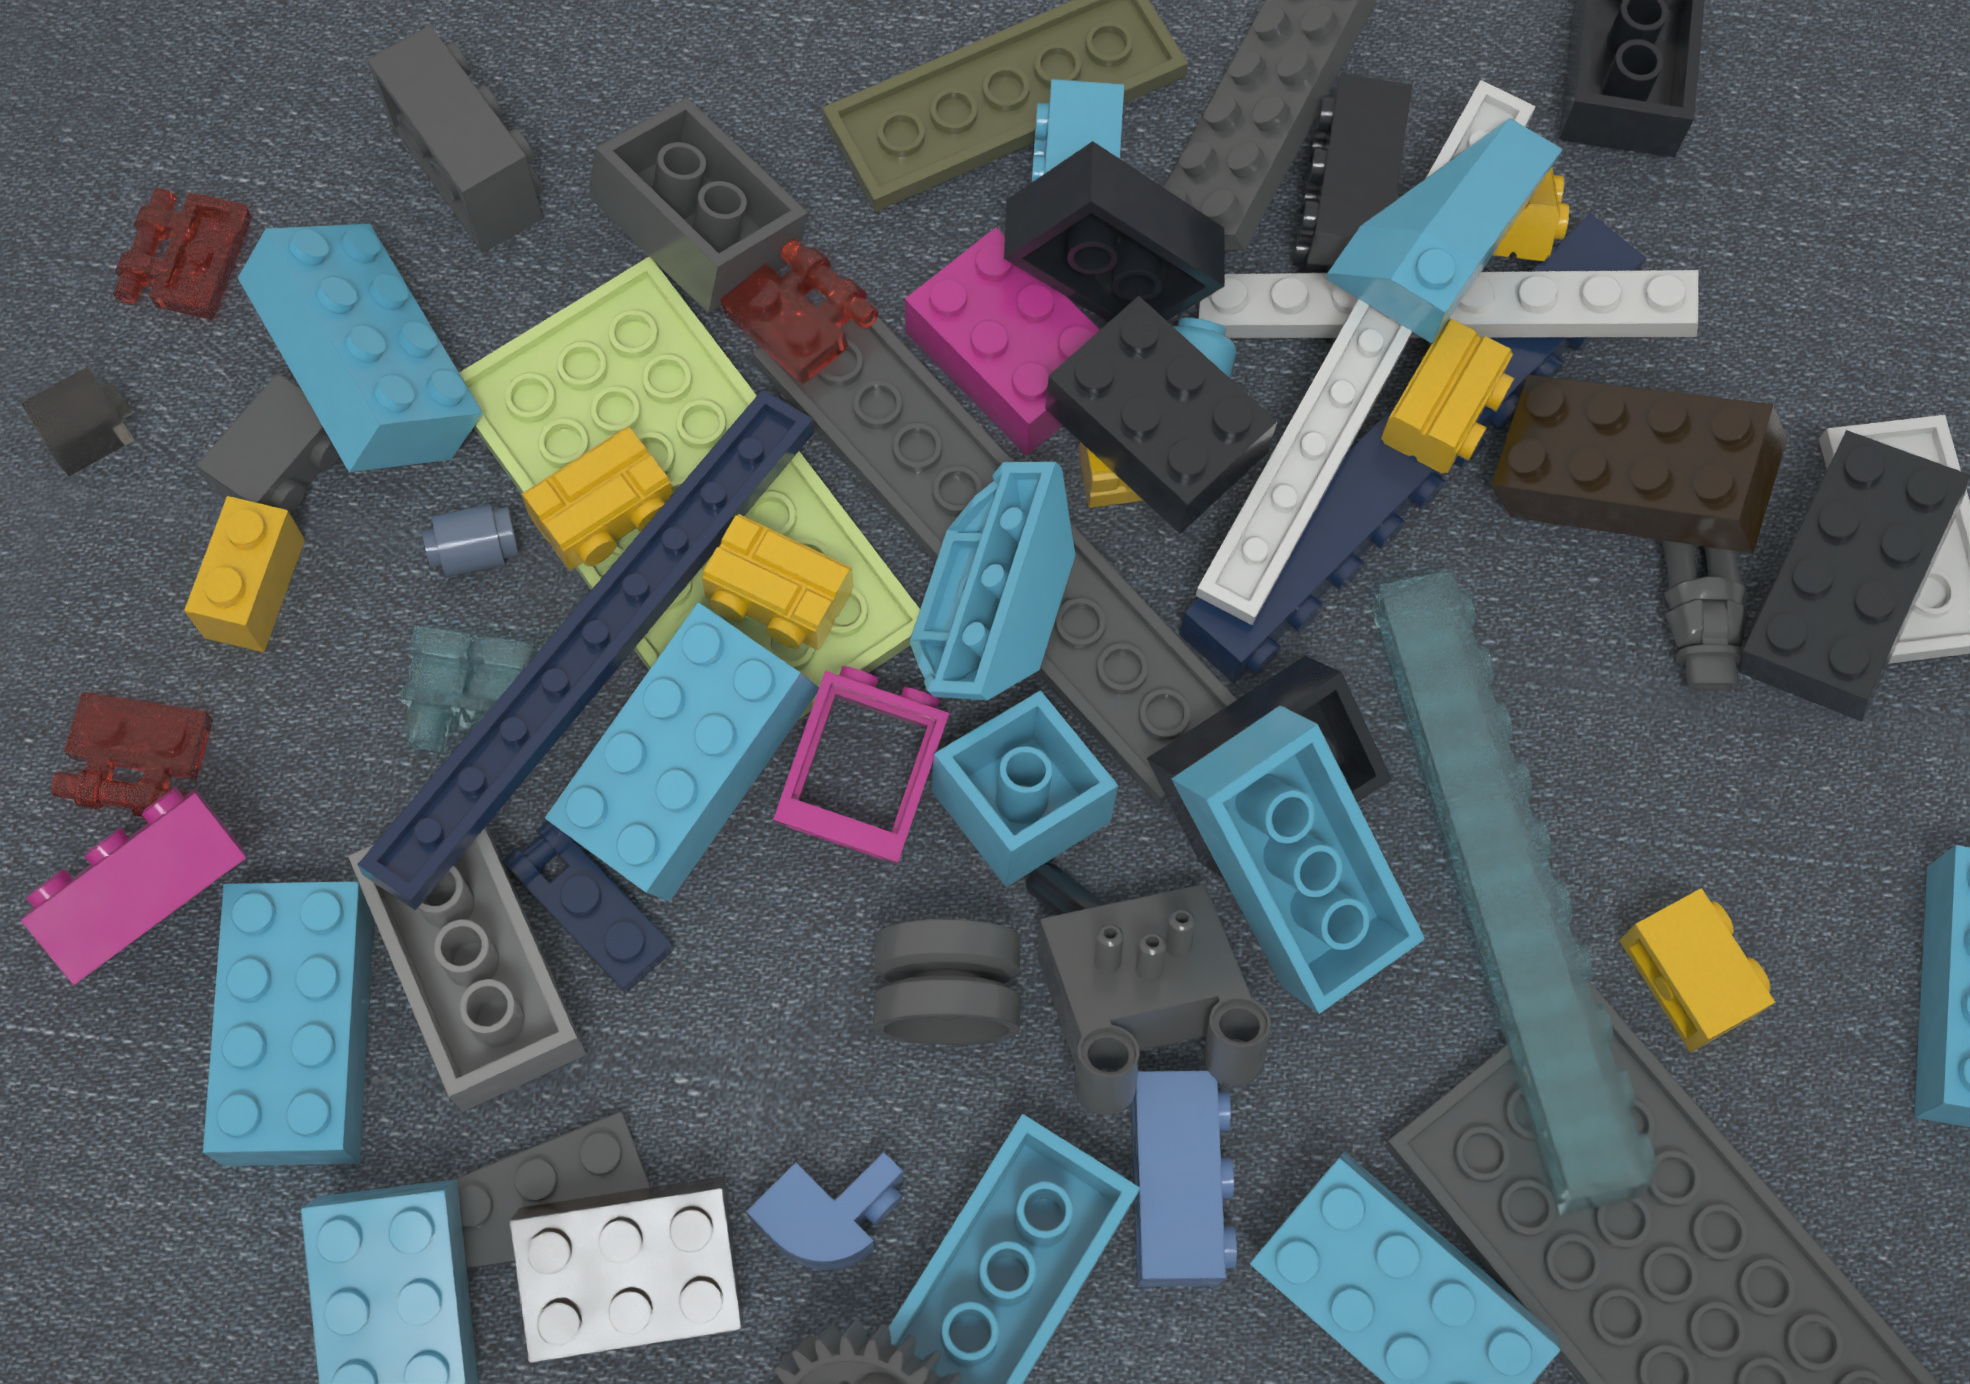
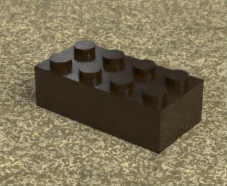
[1491,375,1787,554]

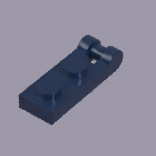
[502,820,674,995]

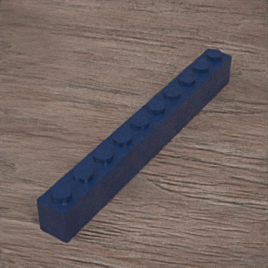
[1179,213,1646,684]

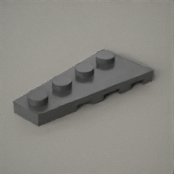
[455,1111,651,1272]

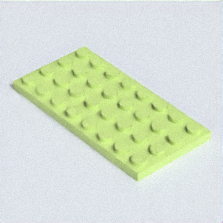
[459,256,920,720]

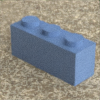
[1131,1071,1237,1287]

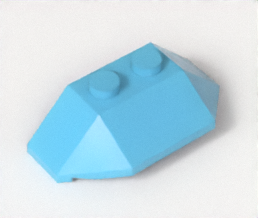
[910,462,1076,700]

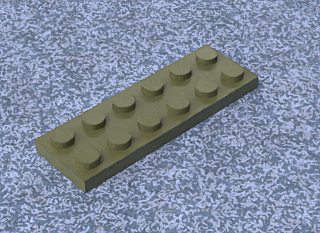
[822,0,1188,212]

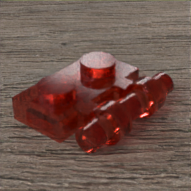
[113,188,252,320]
[720,239,878,385]
[51,692,213,818]

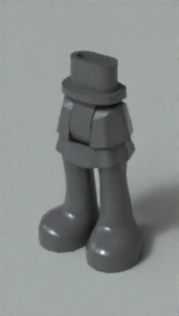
[1662,540,1749,691]

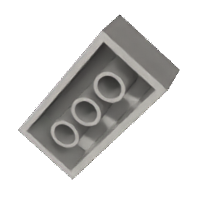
[348,826,587,1112]

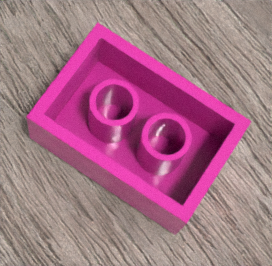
[905,227,1100,456]
[20,787,246,986]

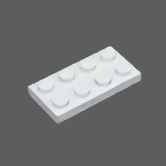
[1819,415,1970,664]

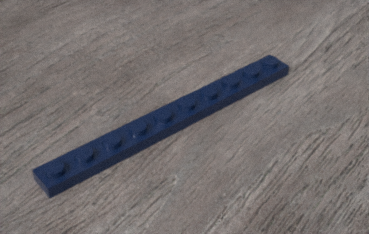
[357,389,814,911]

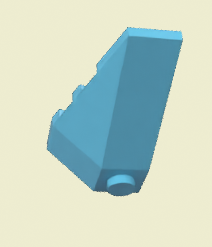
[1326,118,1563,343]

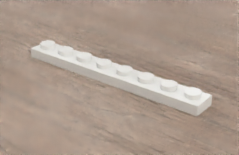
[1198,270,1698,338]

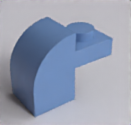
[746,1152,904,1270]

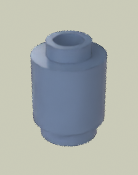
[422,504,519,577]

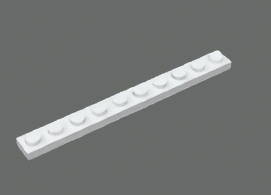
[1196,80,1536,625]

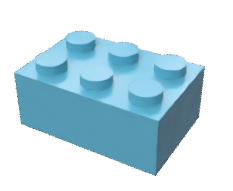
[301,1179,479,1384]

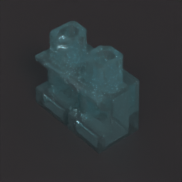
[400,625,538,753]

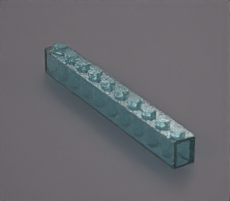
[1372,569,1657,1216]

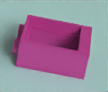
[773,666,949,865]

